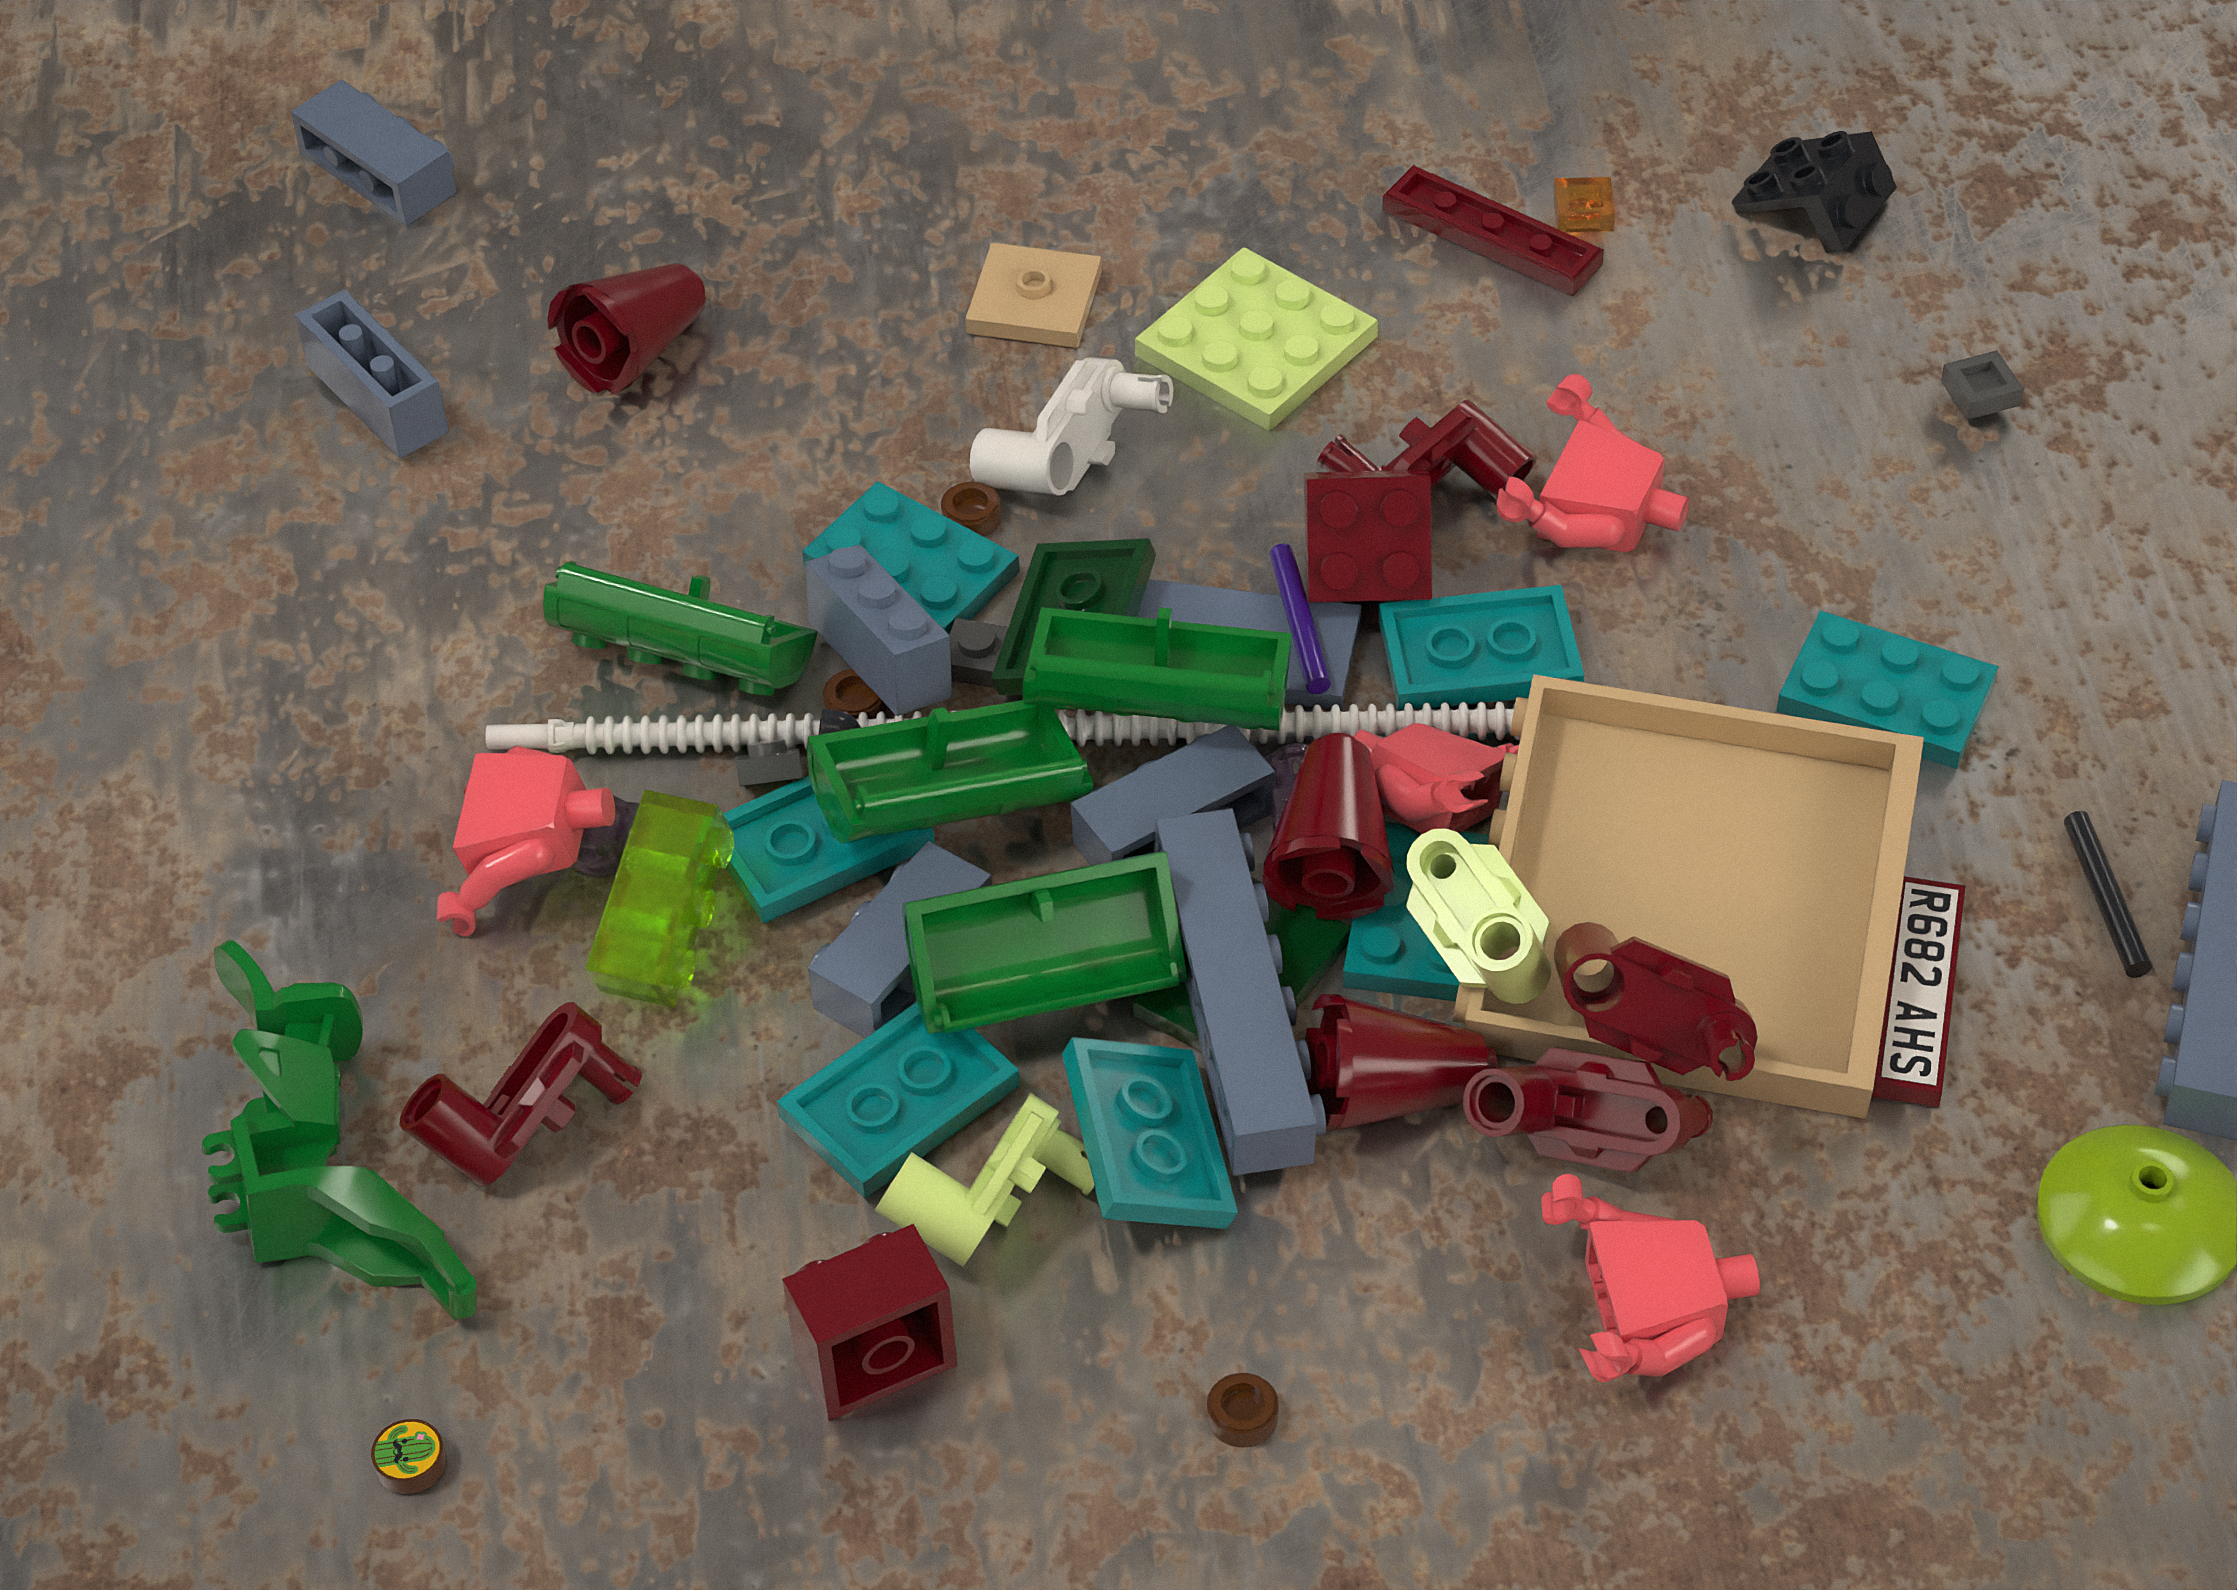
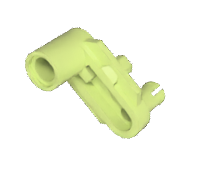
[1406,828,1552,1004]
[874,1093,1095,1267]

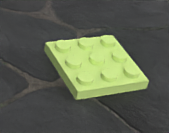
[1135,247,1378,432]

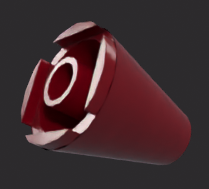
[547,263,706,395]
[1262,733,1395,920]
[1305,994,1497,1130]

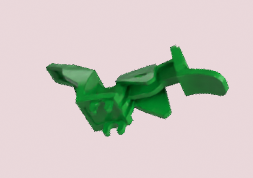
[201,940,477,1321]

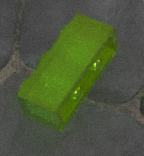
[585,789,734,1008]

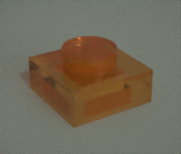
[1553,177,1615,233]

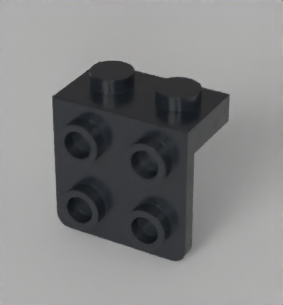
[1731,131,1897,254]

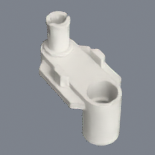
[970,357,1174,496]

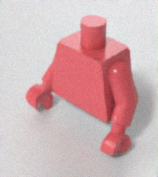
[1496,374,1690,553]
[1353,723,1519,834]
[436,746,616,937]
[1541,1174,1760,1382]

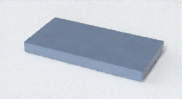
[1137,579,1361,711]

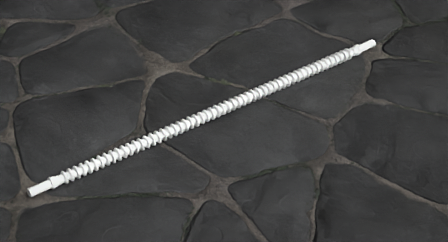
[486,702,1521,755]

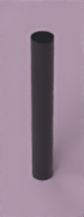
[2064,811,2152,978]

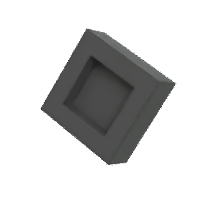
[1941,350,2024,420]
[950,618,1008,688]
[736,739,803,786]

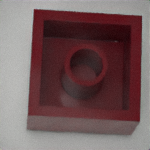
[1304,470,1432,602]
[782,1224,958,1421]

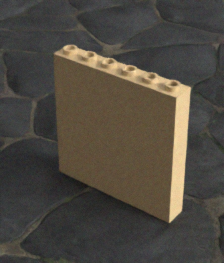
[1453,674,1924,1119]

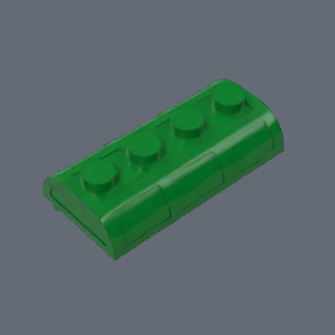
[543,561,818,696]
[1023,607,1292,731]
[807,700,1094,844]
[902,851,1188,1034]

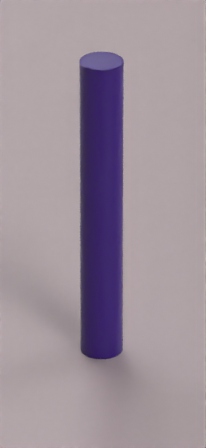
[1269,543,1331,694]

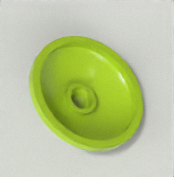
[2036,1124,2237,1305]

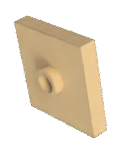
[965,242,1102,348]

